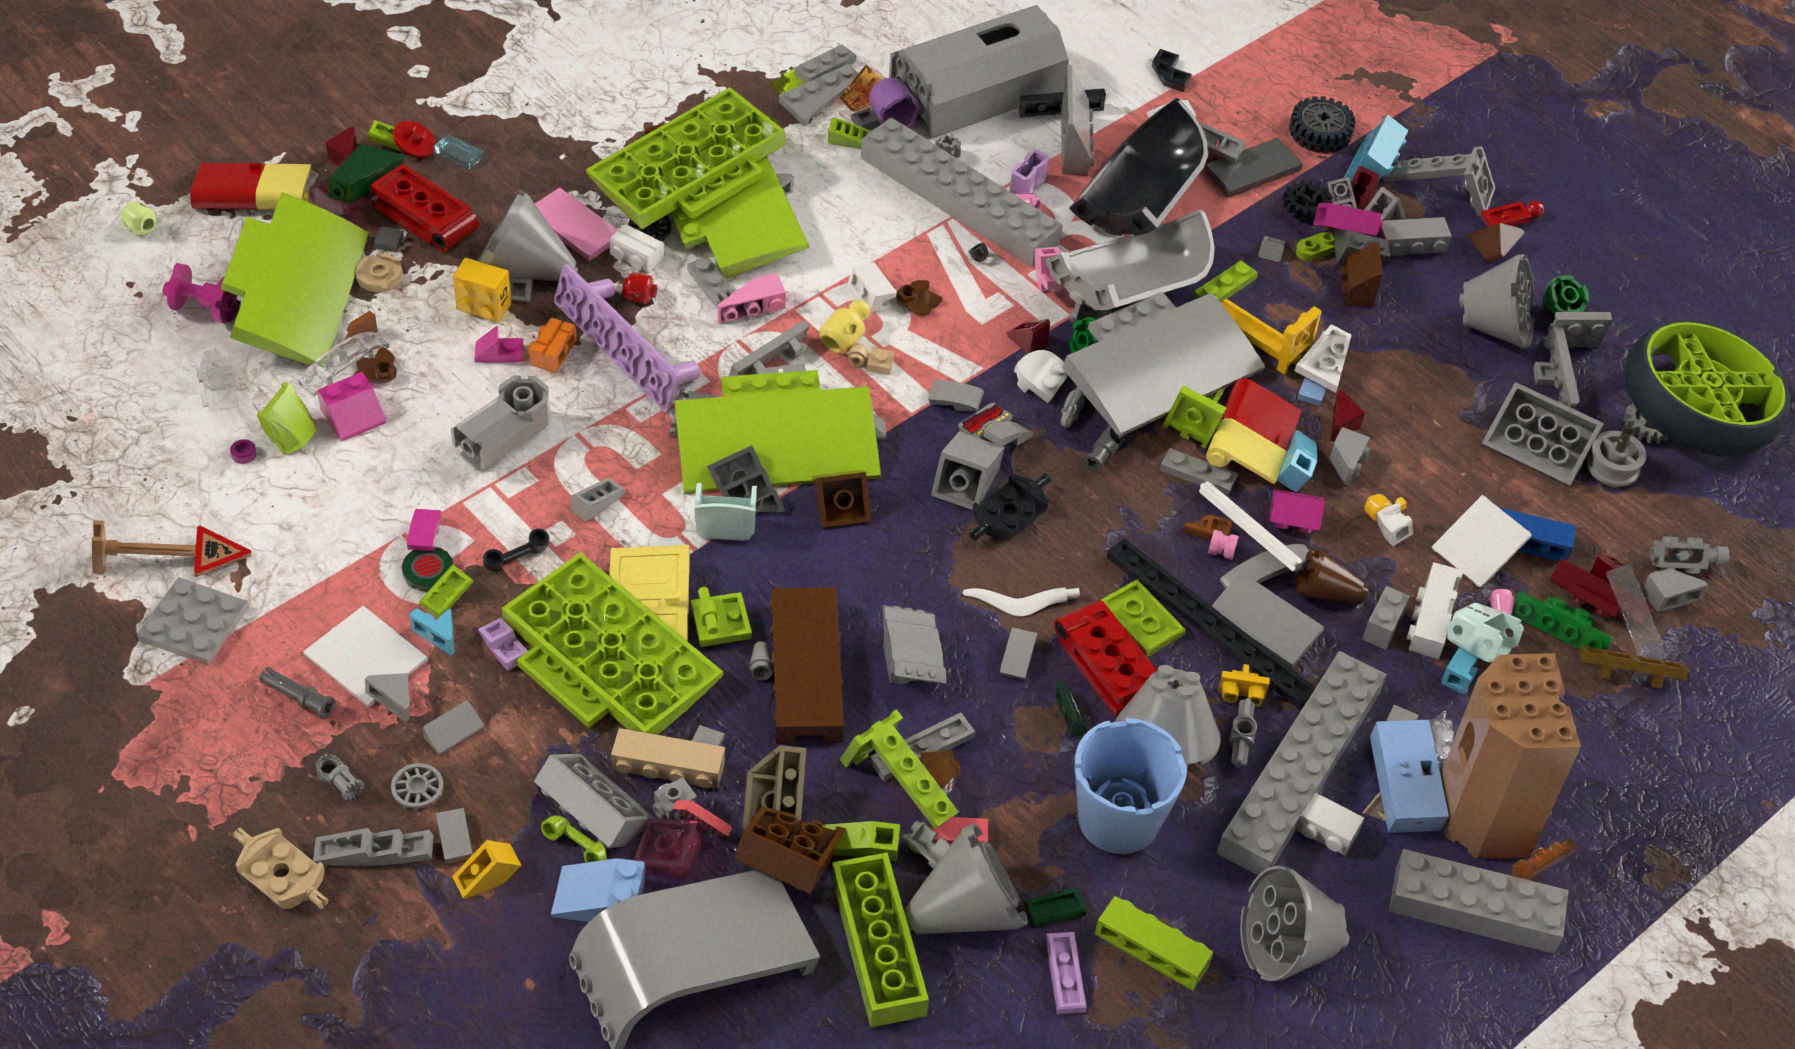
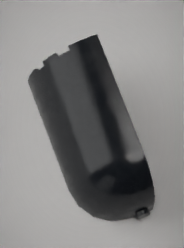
[1069,98,1208,236]

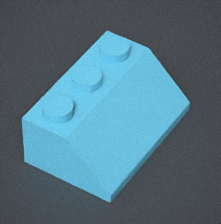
[1344,115,1408,181]

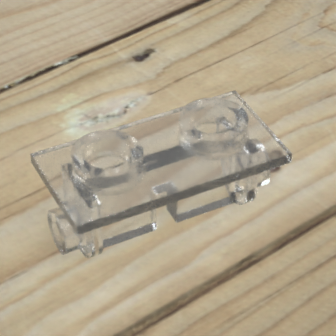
[1429,711,1455,768]

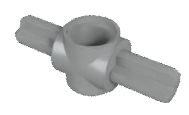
[1229,698,1257,768]

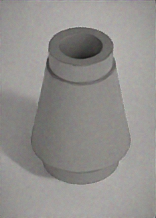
[748,642,774,680]

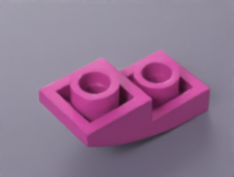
[407,509,441,551]

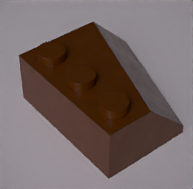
[734,806,846,894]

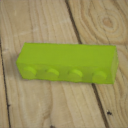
[1095,896,1213,991]

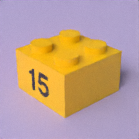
[453,258,511,322]

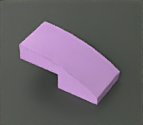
[478,617,528,671]

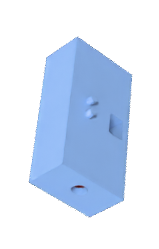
[1370,720,1449,833]

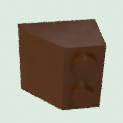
[1340,242,1382,307]
[812,470,871,528]

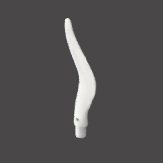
[963,587,1080,617]

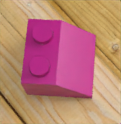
[317,372,387,441]
[1269,489,1325,534]

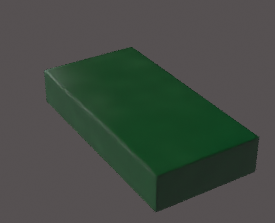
[1024,887,1087,928]

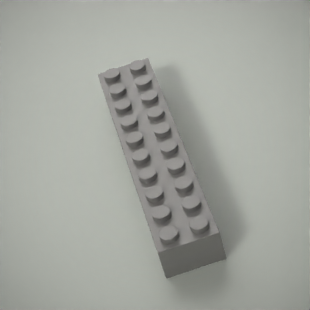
[861,117,1063,267]
[1217,651,1387,875]

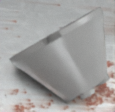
[1459,254,1535,348]
[1115,665,1221,769]
[1240,866,1349,981]

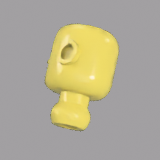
[819,300,871,354]

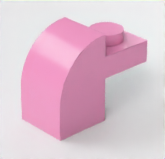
[1035,247,1064,292]

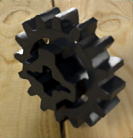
[1282,180,1332,221]

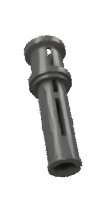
[259,667,336,719]

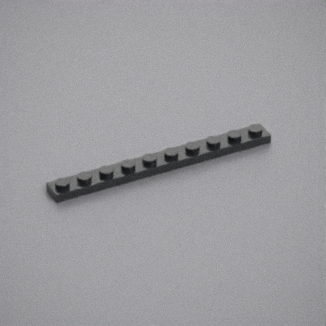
[1106,538,1316,709]

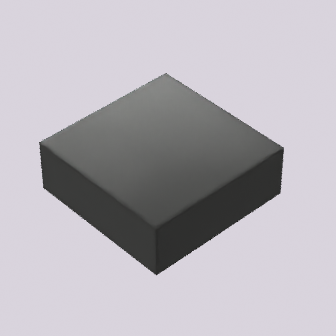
[851,108,881,130]
[374,227,404,252]

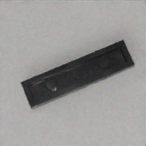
[1018,88,1106,118]

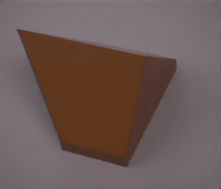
[1467,223,1524,263]

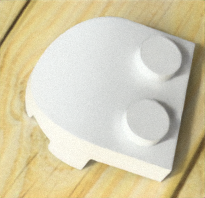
[1014,350,1068,403]

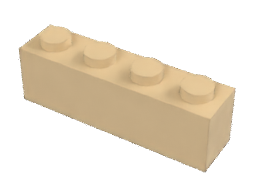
[611,728,725,789]

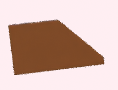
[1183,514,1234,540]

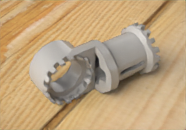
[316,754,364,800]

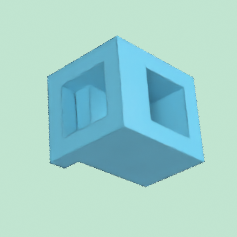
[1441,647,1478,695]

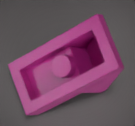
[474,326,524,362]

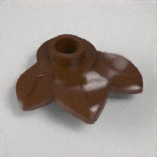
[896,280,943,315]
[353,347,397,383]

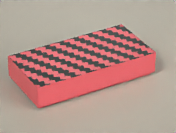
[673,800,732,837]

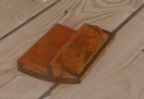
[1510,838,1578,880]

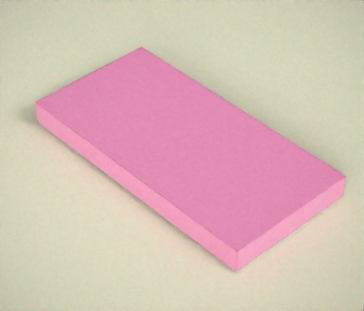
[535,188,619,261]

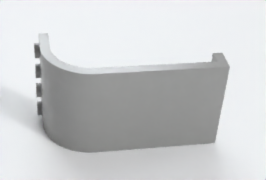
[569,870,820,1049]

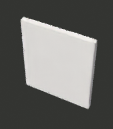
[1432,495,1532,589]

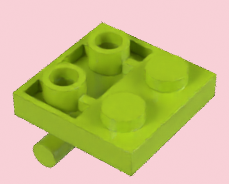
[690,587,752,647]

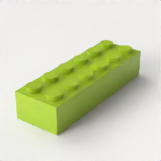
[832,853,929,1028]

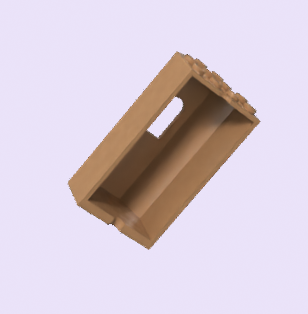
[1440,653,1581,859]

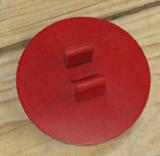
[392,121,436,158]

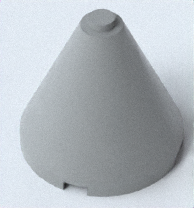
[478,189,578,282]
[904,823,1028,934]

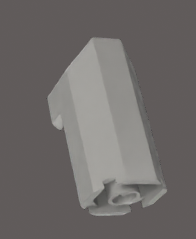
[451,375,551,471]

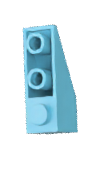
[1277,430,1317,493]

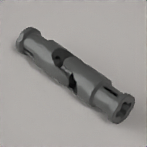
[1083,425,1126,473]

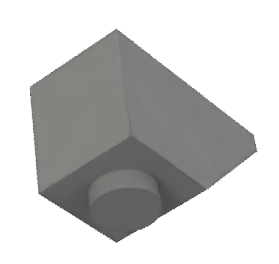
[1642,569,1708,613]

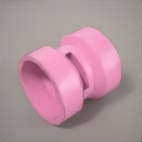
[1208,530,1239,560]

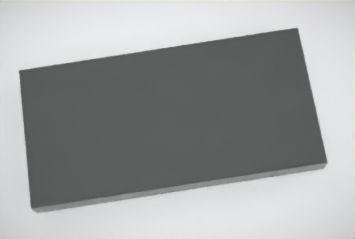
[1205,137,1303,197]

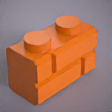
[528,318,577,373]

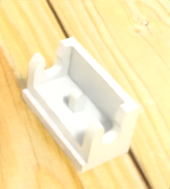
[848,263,897,314]

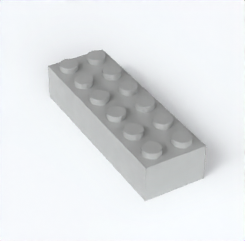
[1389,849,1568,954]

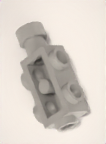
[1650,536,1729,574]

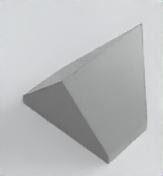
[1365,187,1406,221]

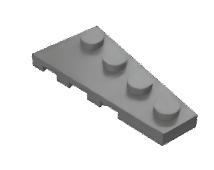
[779,64,861,126]

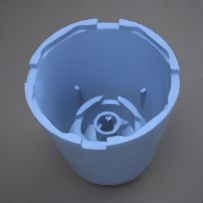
[1074,718,1187,854]

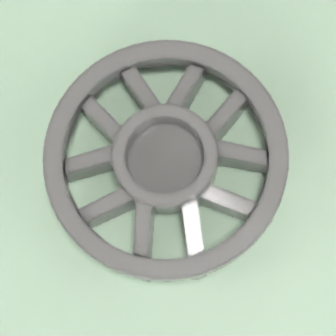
[391,763,443,811]

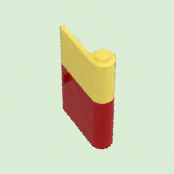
[190,163,312,210]
[1206,378,1302,484]

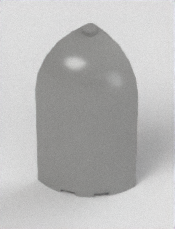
[1045,210,1215,310]

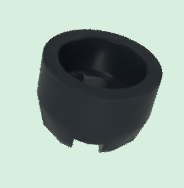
[968,242,989,262]

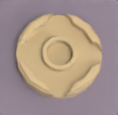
[356,254,403,293]

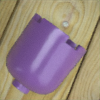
[869,77,921,128]

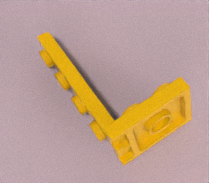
[1221,299,1322,374]

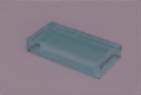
[434,133,484,169]

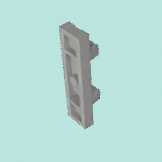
[1198,121,1245,163]
[729,320,810,376]

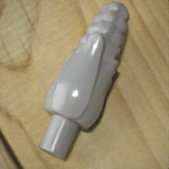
[1061,386,1086,428]

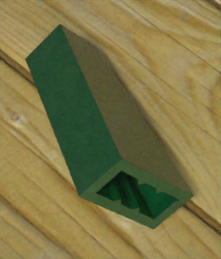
[327,143,404,203]

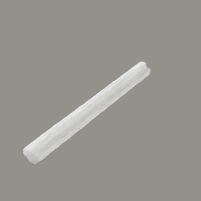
[1199,481,1303,572]

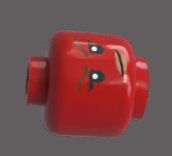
[622,272,658,305]

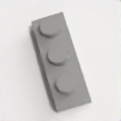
[794,44,856,83]
[1160,448,1238,496]

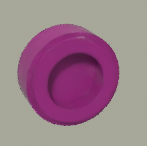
[230,439,257,464]

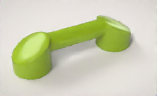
[541,815,607,863]

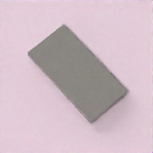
[1212,571,1324,668]

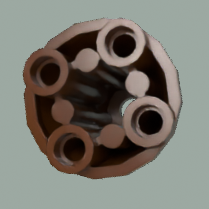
[1294,548,1369,604]

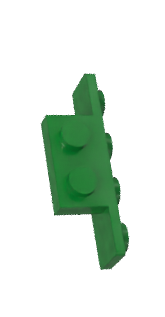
[1512,591,1613,650]

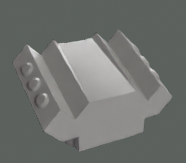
[882,605,946,685]

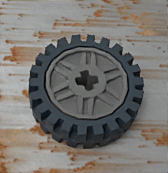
[1289,96,1356,153]

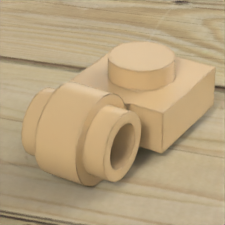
[847,343,895,375]

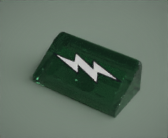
[1054,679,1089,737]

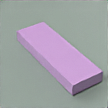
[1045,932,1087,1014]

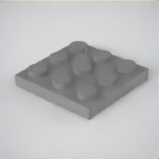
[137,577,249,666]

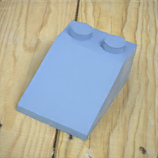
[551,858,645,922]

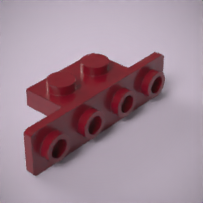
[1550,559,1652,628]

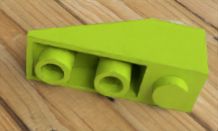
[821,821,900,862]

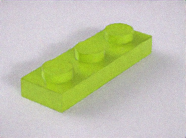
[1193,260,1258,303]

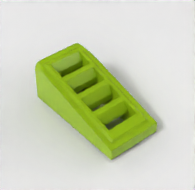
[828,117,872,148]

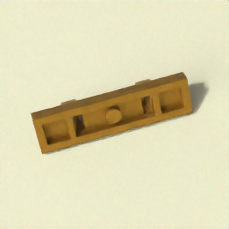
[1579,645,1689,689]

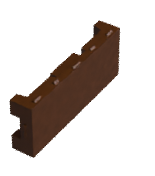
[770,587,844,743]

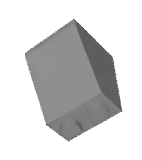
[931,431,1005,510]

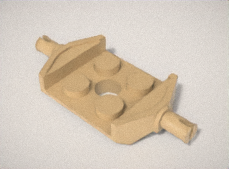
[233,828,329,909]

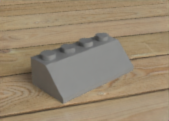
[534,754,656,848]

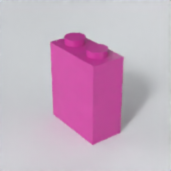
[1314,203,1383,236]

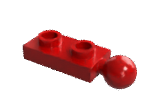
[1481,201,1544,227]

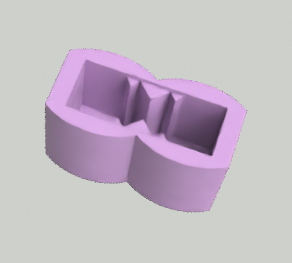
[1010,149,1049,194]

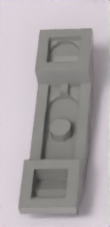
[1220,544,1309,589]

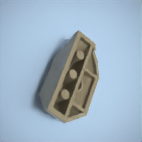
[743,745,806,829]

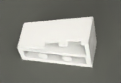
[1407,562,1463,659]

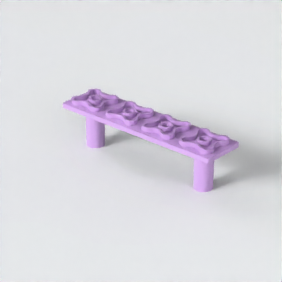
[554,264,700,413]

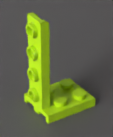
[1163,385,1226,449]
[840,709,959,829]

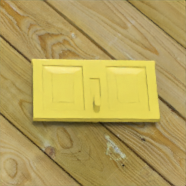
[609,545,690,642]

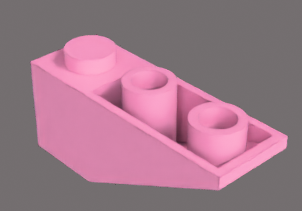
[718,273,786,323]

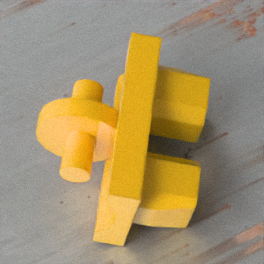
[1218,664,1270,707]

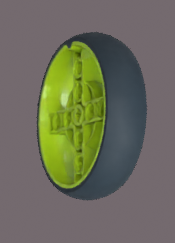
[1625,320,1790,457]

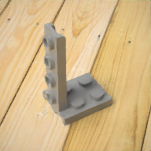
[1382,146,1495,216]
[1543,312,1612,409]

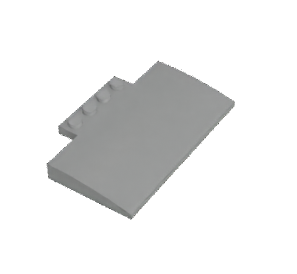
[1062,292,1265,437]

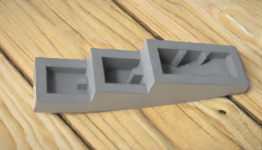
[313,828,434,866]

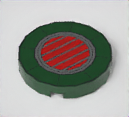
[402,546,453,592]

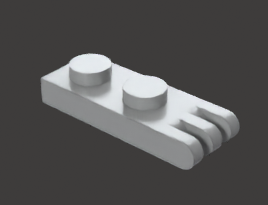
[687,256,735,308]

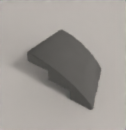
[706,445,785,512]

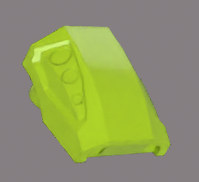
[256,382,317,454]

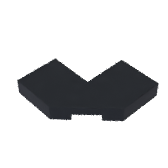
[1152,49,1192,92]

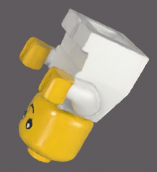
[1364,494,1413,546]

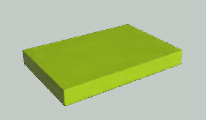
[1101,579,1186,657]

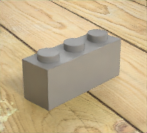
[1375,217,1452,256]

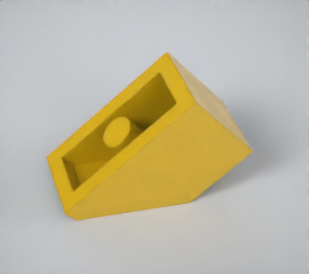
[452,840,521,899]

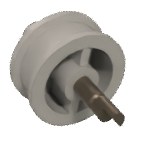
[1586,425,1646,488]

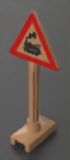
[91,520,252,577]

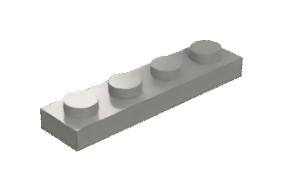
[870,713,975,782]

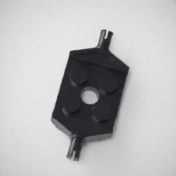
[969,473,1051,541]

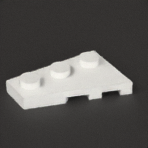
[1295,324,1351,393]

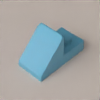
[409,608,454,656]

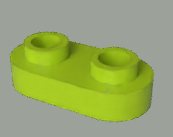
[1296,232,1335,261]

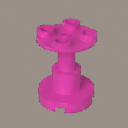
[162,263,241,324]

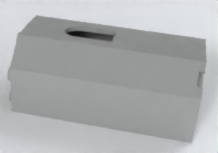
[889,5,1069,139]

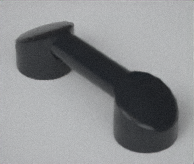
[483,528,549,572]

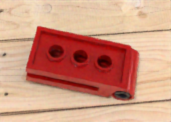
[371,164,479,252]
[1054,600,1157,717]

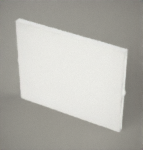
[303,606,428,708]

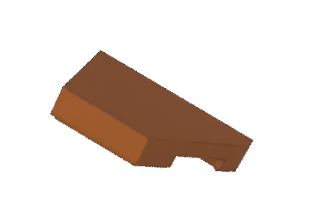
[337,311,378,353]

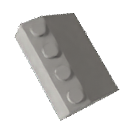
[1061,65,1094,175]
[1482,382,1604,486]

